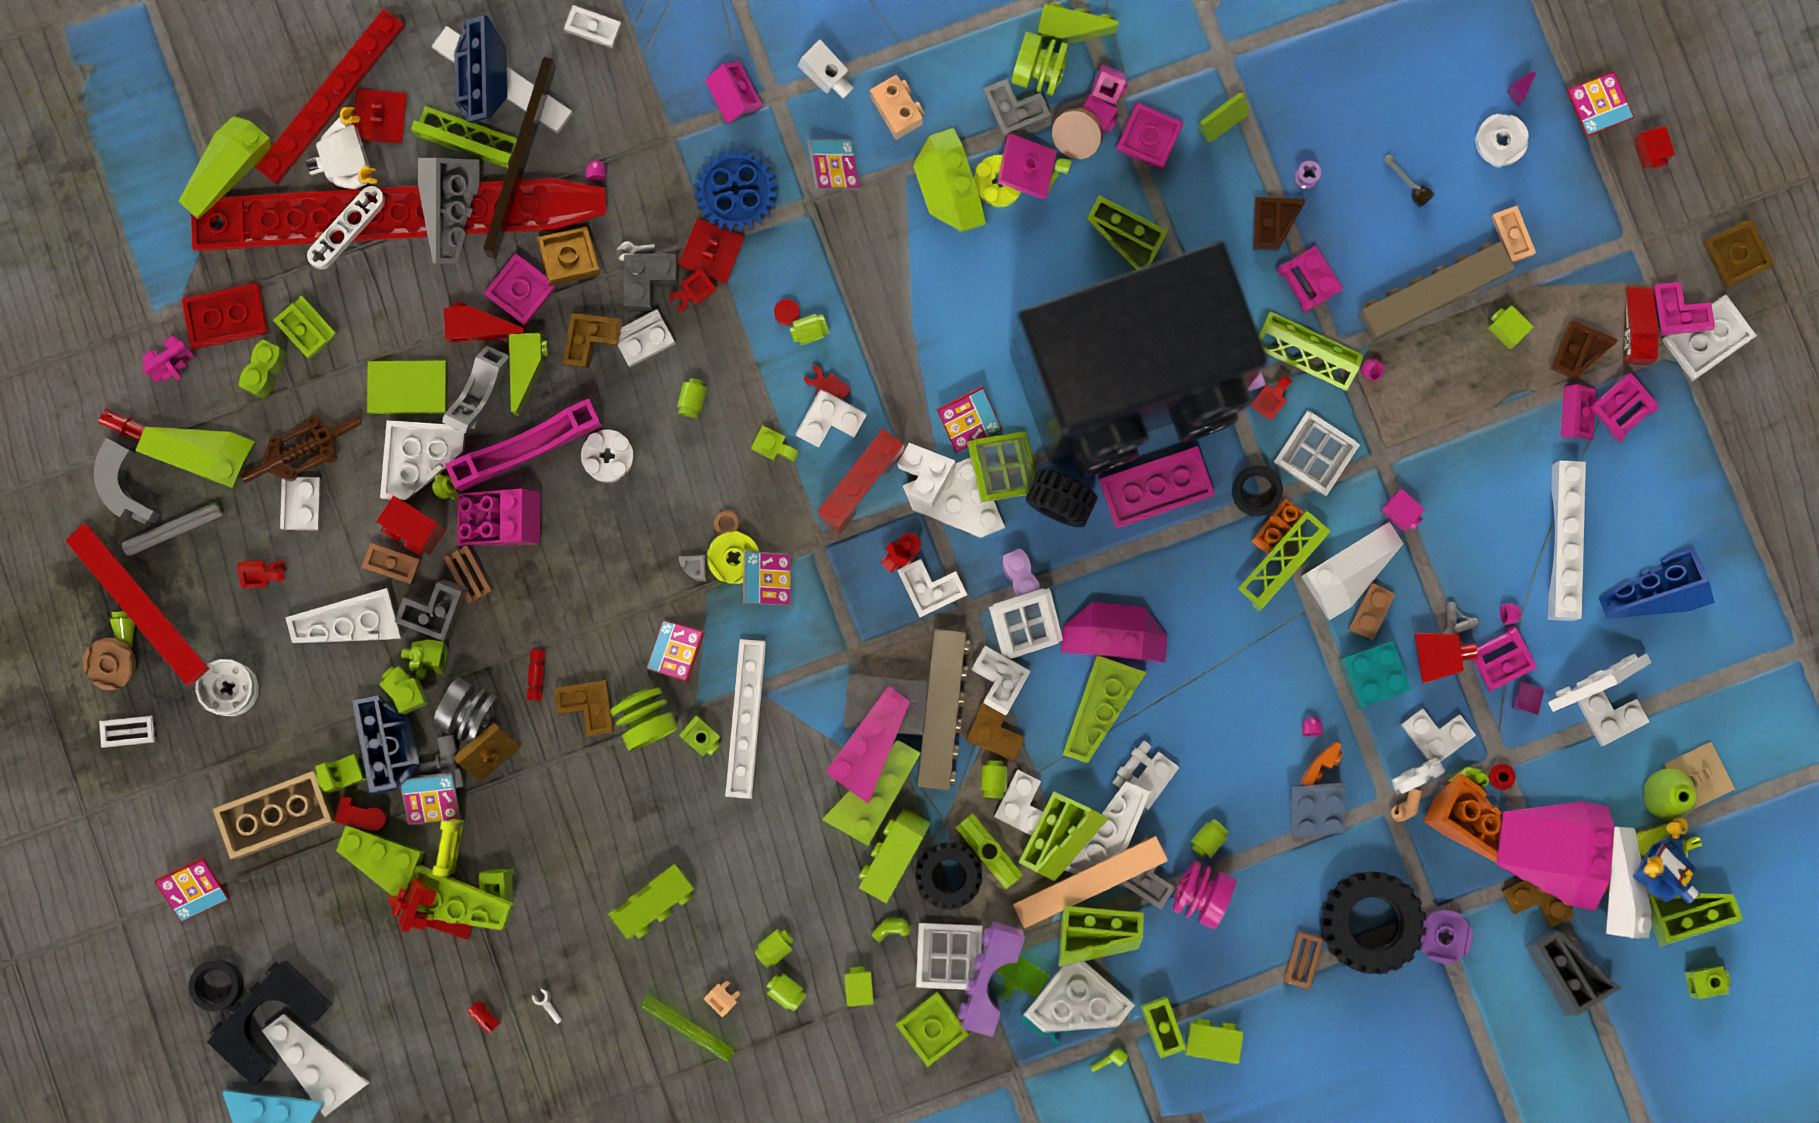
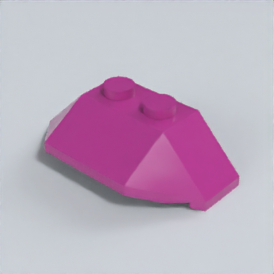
[1061,602,1167,663]

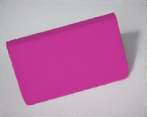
[1561,384,1596,440]

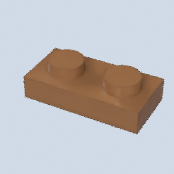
[362,543,421,585]
[1348,583,1396,641]

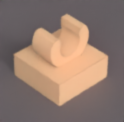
[704,981,740,1018]

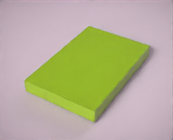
[367,361,447,414]

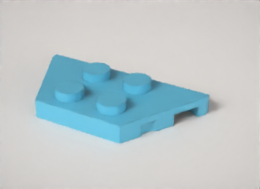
[223,1089,324,1123]

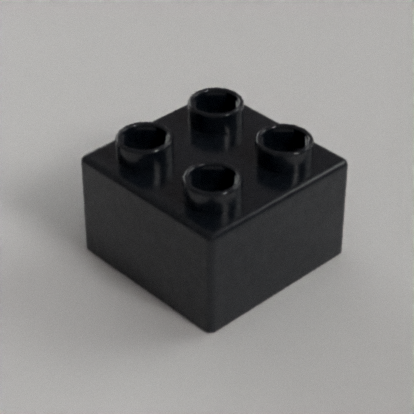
[1009,241,1268,477]

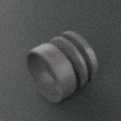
[433,677,499,744]

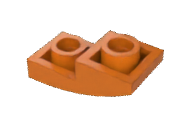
[1251,498,1305,555]
[1298,742,1343,786]

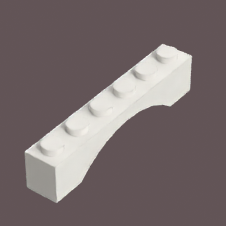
[1547,460,1586,621]

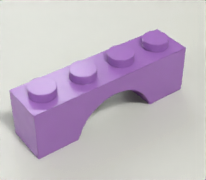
[958,921,1025,1037]

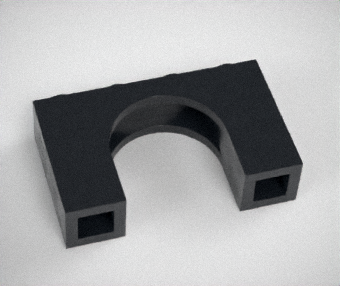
[207,961,333,1086]

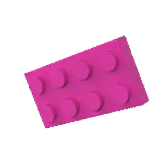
[1098,446,1215,529]

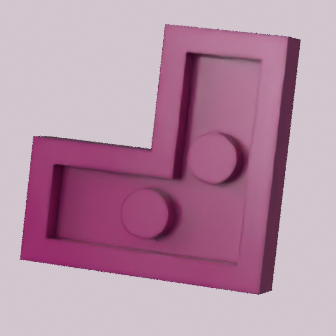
[1653,282,1715,336]

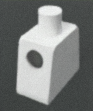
[798,40,854,99]

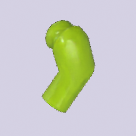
[1448,767,1490,788]

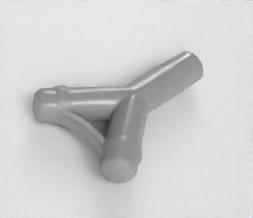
[1443,602,1479,634]

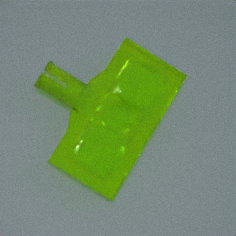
[995,955,1050,1002]

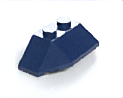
[454,15,508,123]
[352,695,420,795]

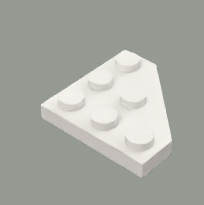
[380,421,466,501]
[903,457,1005,538]
[1548,653,1652,712]
[1024,961,1135,1032]

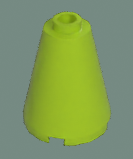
[1643,768,1697,821]

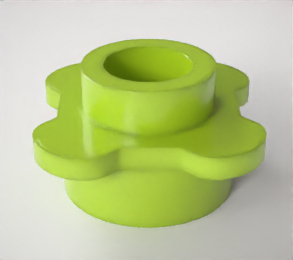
[432,474,458,500]

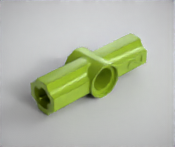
[955,813,1023,890]

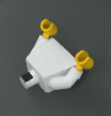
[306,107,377,190]

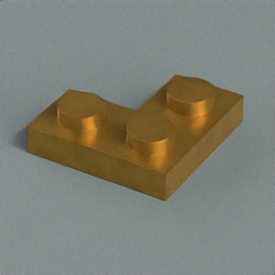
[562,313,623,369]
[553,680,614,737]
[966,693,1025,762]
[1501,880,1575,927]

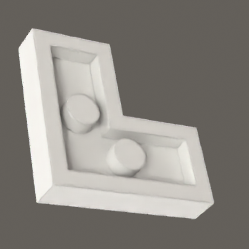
[795,389,867,448]
[897,443,957,508]
[897,559,967,618]
[972,646,1031,715]
[1577,691,1649,746]
[1400,709,1476,762]
[994,770,1043,836]

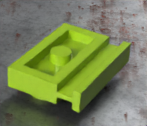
[273,295,337,360]

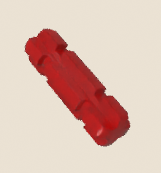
[526,649,546,701]

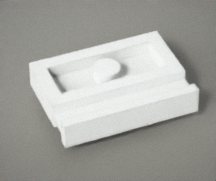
[618,309,675,368]
[280,477,322,531]

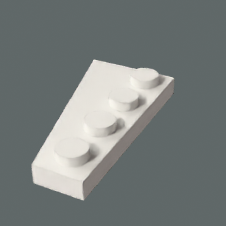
[285,588,403,643]
[1065,780,1151,889]
[262,1013,370,1117]

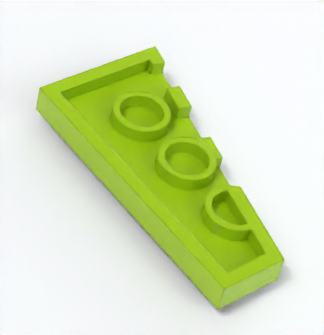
[1062,655,1147,763]

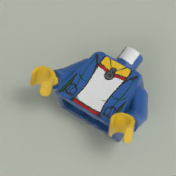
[1633,818,1699,903]

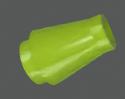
[109,610,135,648]

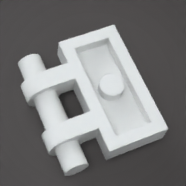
[1112,741,1180,810]

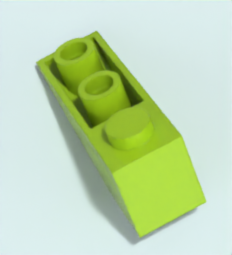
[1037,3,1119,46]

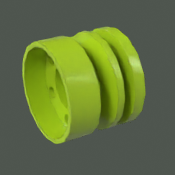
[1011,31,1068,96]
[610,687,679,752]

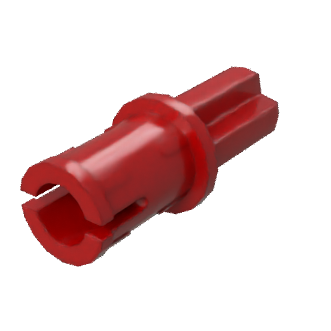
[98,409,145,441]

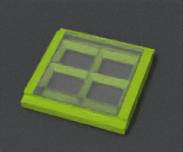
[967,432,1036,503]

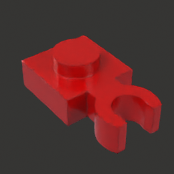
[669,269,717,313]
[803,365,851,400]

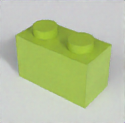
[1140,996,1186,1058]
[1183,1018,1244,1064]

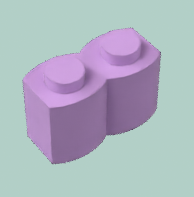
[1002,548,1041,598]

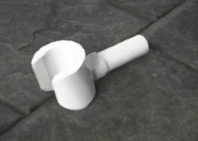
[617,241,655,261]
[532,989,562,1024]

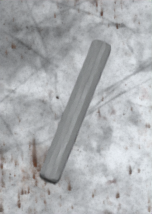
[122,503,222,556]

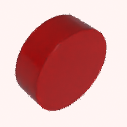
[774,299,800,326]

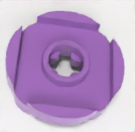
[1420,910,1473,964]

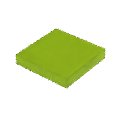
[895,991,970,1067]

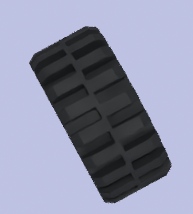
[1319,871,1427,974]

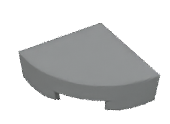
[679,555,706,582]

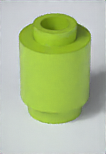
[789,314,829,346]
[677,378,708,418]
[980,760,1008,798]
[1190,819,1229,859]
[754,929,795,968]
[766,973,806,1012]

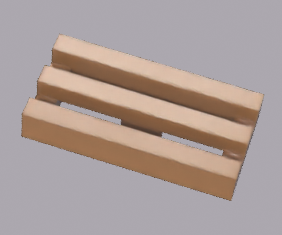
[444,545,493,604]
[1283,931,1324,990]

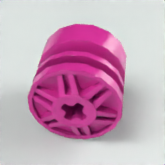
[1172,860,1237,930]

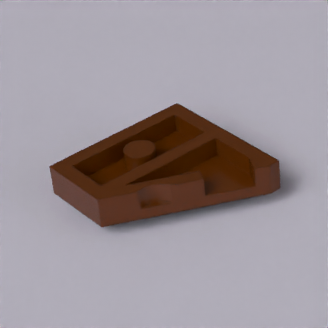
[1252,197,1305,251]
[1550,320,1618,379]

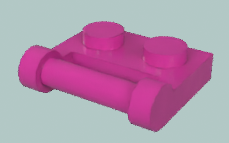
[1276,246,1343,313]
[1590,373,1659,442]
[1471,626,1537,692]

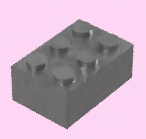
[844,674,928,736]

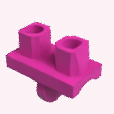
[142,336,195,384]

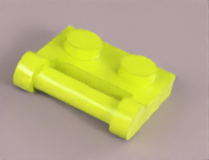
[432,819,464,877]

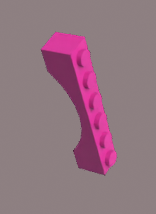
[445,398,603,492]

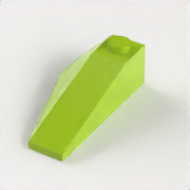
[179,116,271,219]
[135,427,255,490]

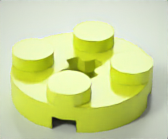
[974,155,1022,208]
[707,531,759,584]

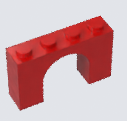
[817,429,904,535]

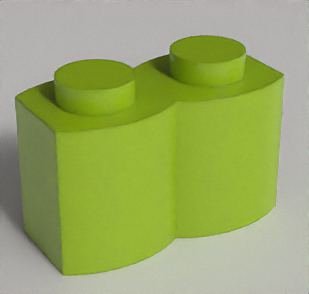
[239,340,287,399]

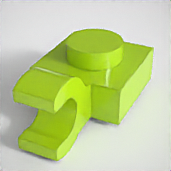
[751,425,799,462]

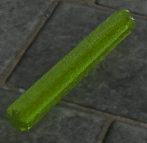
[640,995,734,1062]

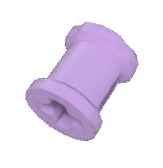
[1295,161,1321,189]

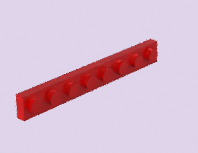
[255,8,405,185]

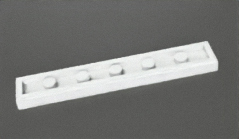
[432,26,573,134]
[725,639,766,799]

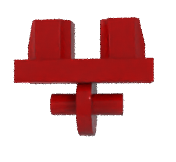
[880,533,922,573]
[387,878,436,933]

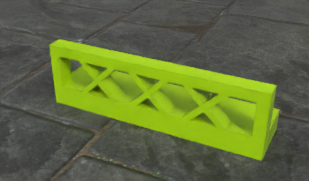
[411,106,517,169]
[1259,311,1364,391]
[1238,511,1331,612]

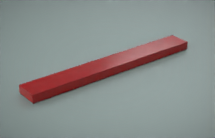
[65,523,210,687]

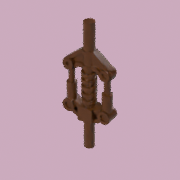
[240,415,362,484]

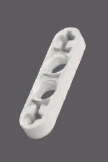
[307,186,385,270]

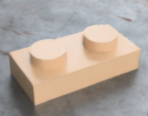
[1491,206,1536,263]

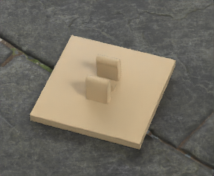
[1663,742,1735,809]

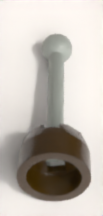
[1384,155,1435,208]

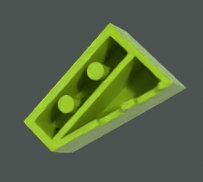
[1087,195,1168,270]
[1018,791,1109,881]
[858,807,931,904]
[1648,892,1743,947]

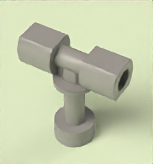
[410,735,465,788]

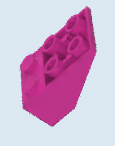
[457,489,540,546]

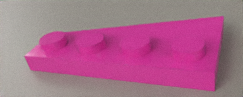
[826,686,910,804]

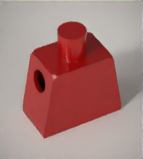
[1415,633,1478,684]

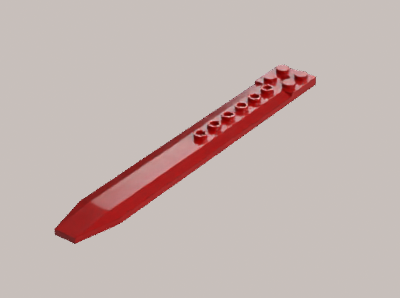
[191,178,607,252]

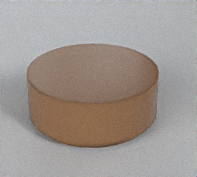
[714,510,740,535]

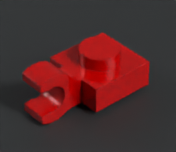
[1250,375,1292,421]
[236,560,287,589]

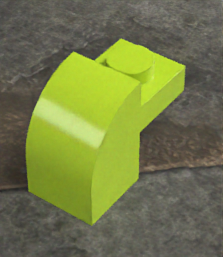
[315,753,367,794]

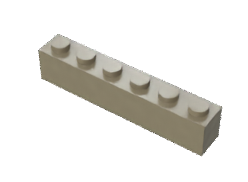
[1358,241,1515,342]
[917,629,970,791]

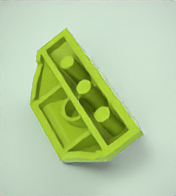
[913,128,986,232]

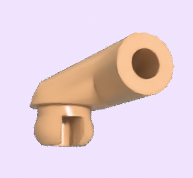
[1391,789,1422,822]

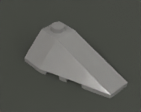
[418,158,479,264]

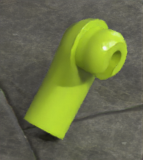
[871,917,911,943]

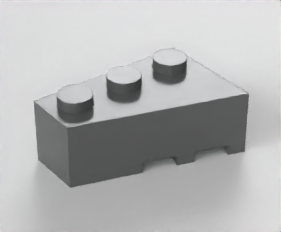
[1525,931,1621,1016]

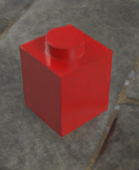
[1634,126,1675,169]

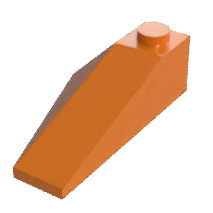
[1423,774,1502,863]

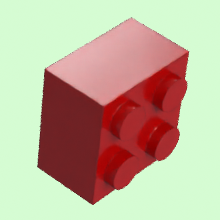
[376,495,447,556]

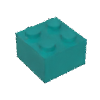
[1339,641,1412,709]

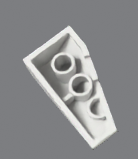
[1301,522,1404,620]
[1606,827,1652,938]

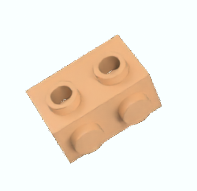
[870,75,924,140]

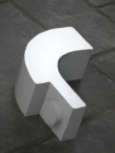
[442,345,510,433]
[94,438,160,524]

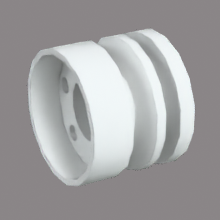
[195,659,259,717]

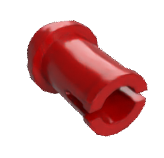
[467,1000,501,1035]

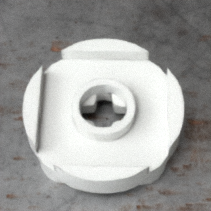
[1475,114,1529,167]
[581,430,634,483]
[1391,757,1445,795]

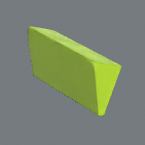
[1198,92,1249,143]

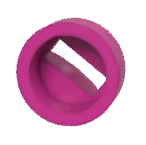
[585,160,607,181]
[1361,359,1384,382]
[1500,603,1522,625]
[1302,717,1324,737]

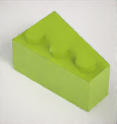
[336,825,426,898]
[608,864,696,940]
[1058,906,1144,967]

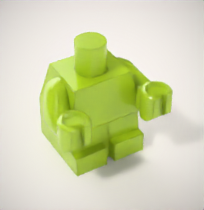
[401,640,449,680]

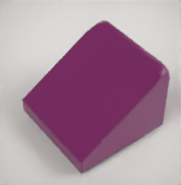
[1507,71,1536,106]
[1512,682,1544,715]

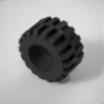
[1025,469,1098,527]
[916,843,982,910]

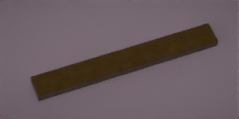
[483,57,556,259]

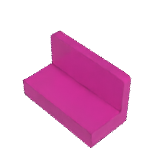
[705,61,762,123]

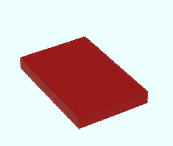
[181,282,270,350]

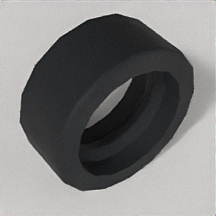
[1232,465,1283,517]
[188,960,244,1012]

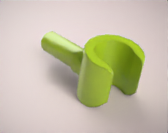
[1049,158,1071,190]
[1090,1048,1128,1072]

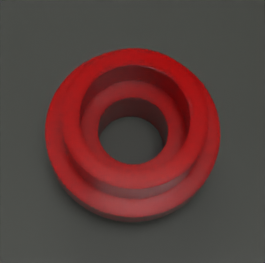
[1488,764,1516,790]

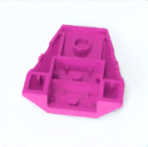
[1496,801,1615,911]

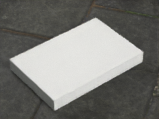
[1661,294,1757,381]

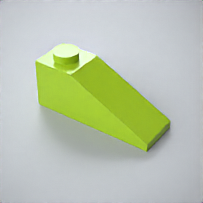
[509,333,549,416]

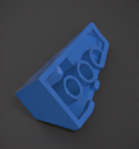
[1599,547,1715,619]

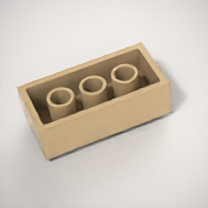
[213,771,336,859]

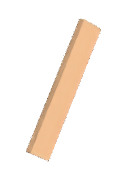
[1013,836,1168,929]

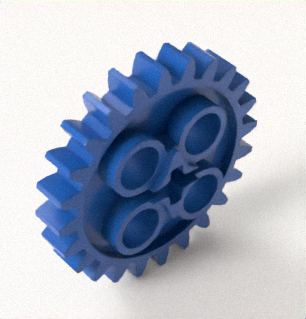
[694,149,778,233]

